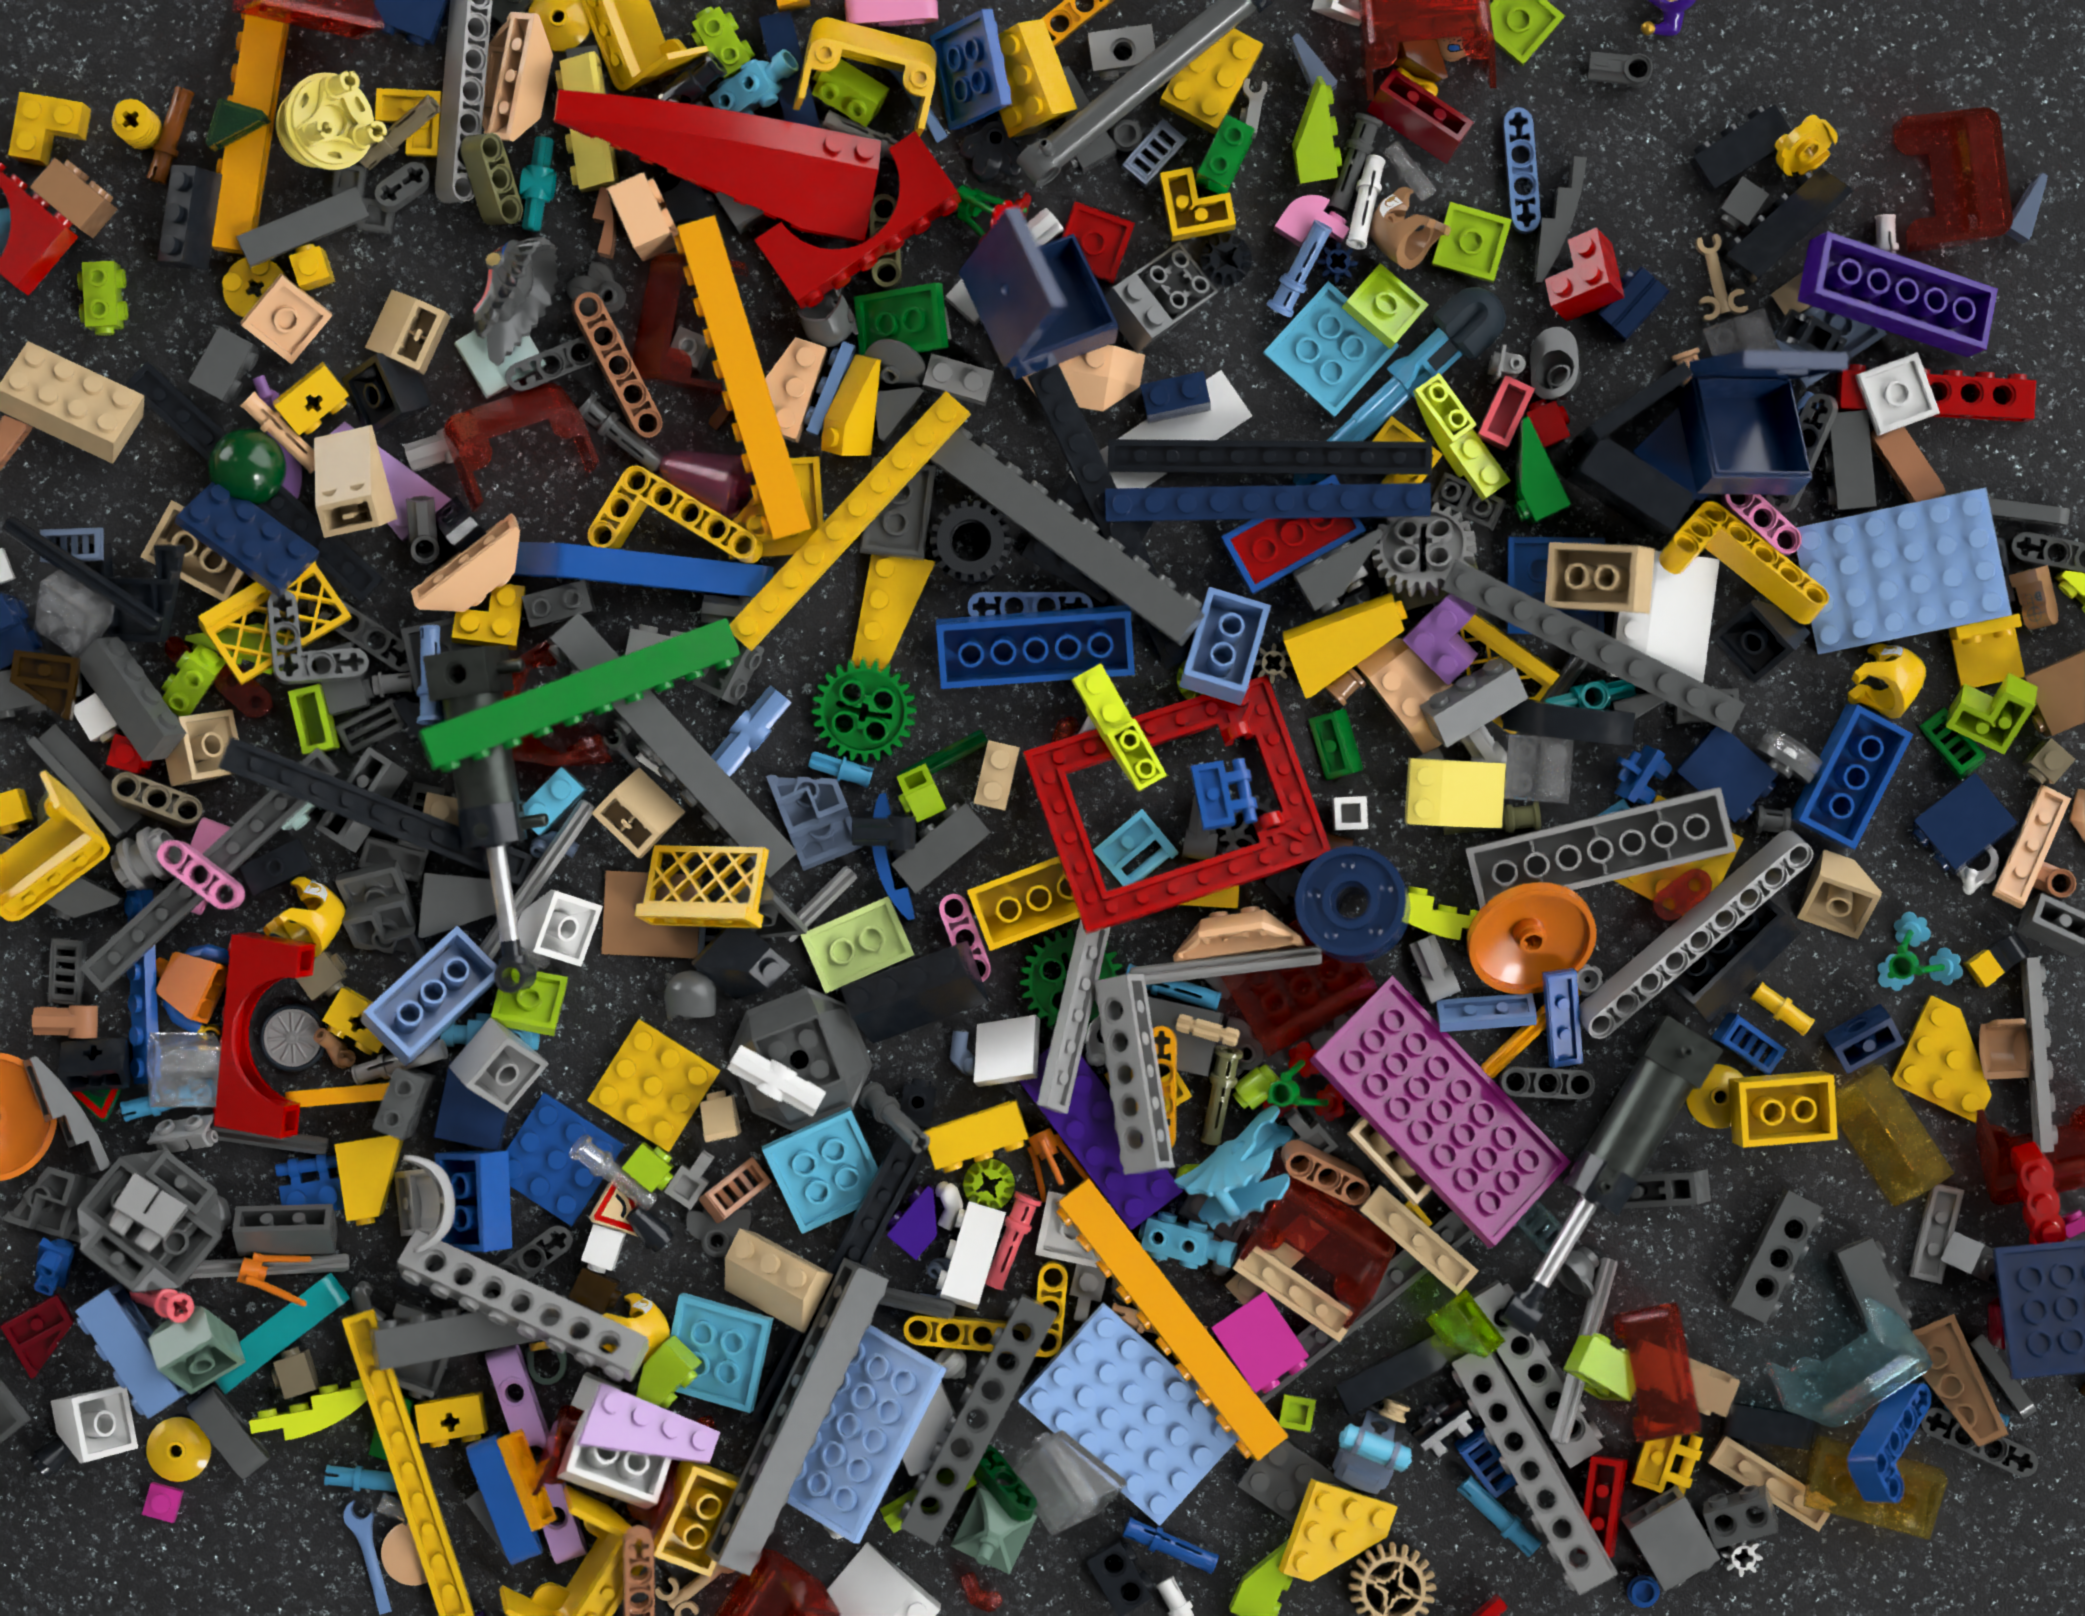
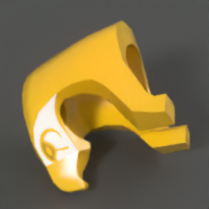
[1848,643,1926,719]
[263,877,345,957]
[602,1293,670,1367]

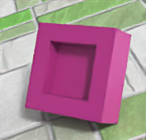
[2062,1209,2085,1239]
[142,1482,184,1523]

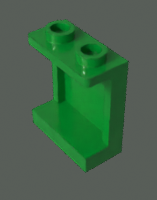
[1196,114,1255,195]

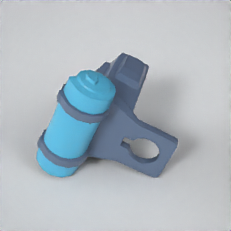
[1332,1410,1411,1494]

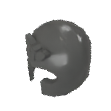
[797,288,859,347]
[664,970,716,1022]

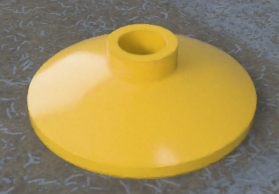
[528,0,591,52]
[1686,1064,1744,1129]
[146,1417,211,1482]

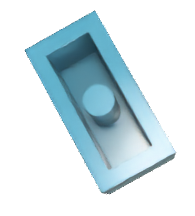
[523,767,588,836]

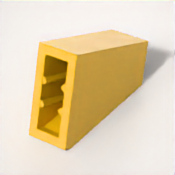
[334,1135,404,1226]

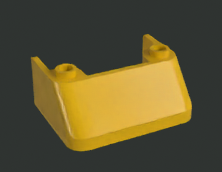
[581,0,708,91]
[793,17,937,137]
[0,770,110,921]
[499,1485,644,1616]

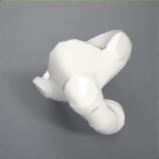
[1957,847,1999,895]
[1084,1015,1106,1067]

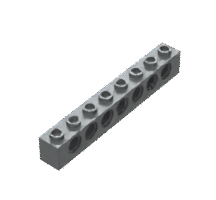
[898,1293,1057,1546]

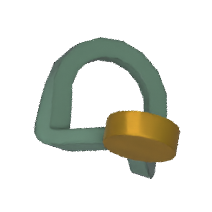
[525,1341,567,1385]

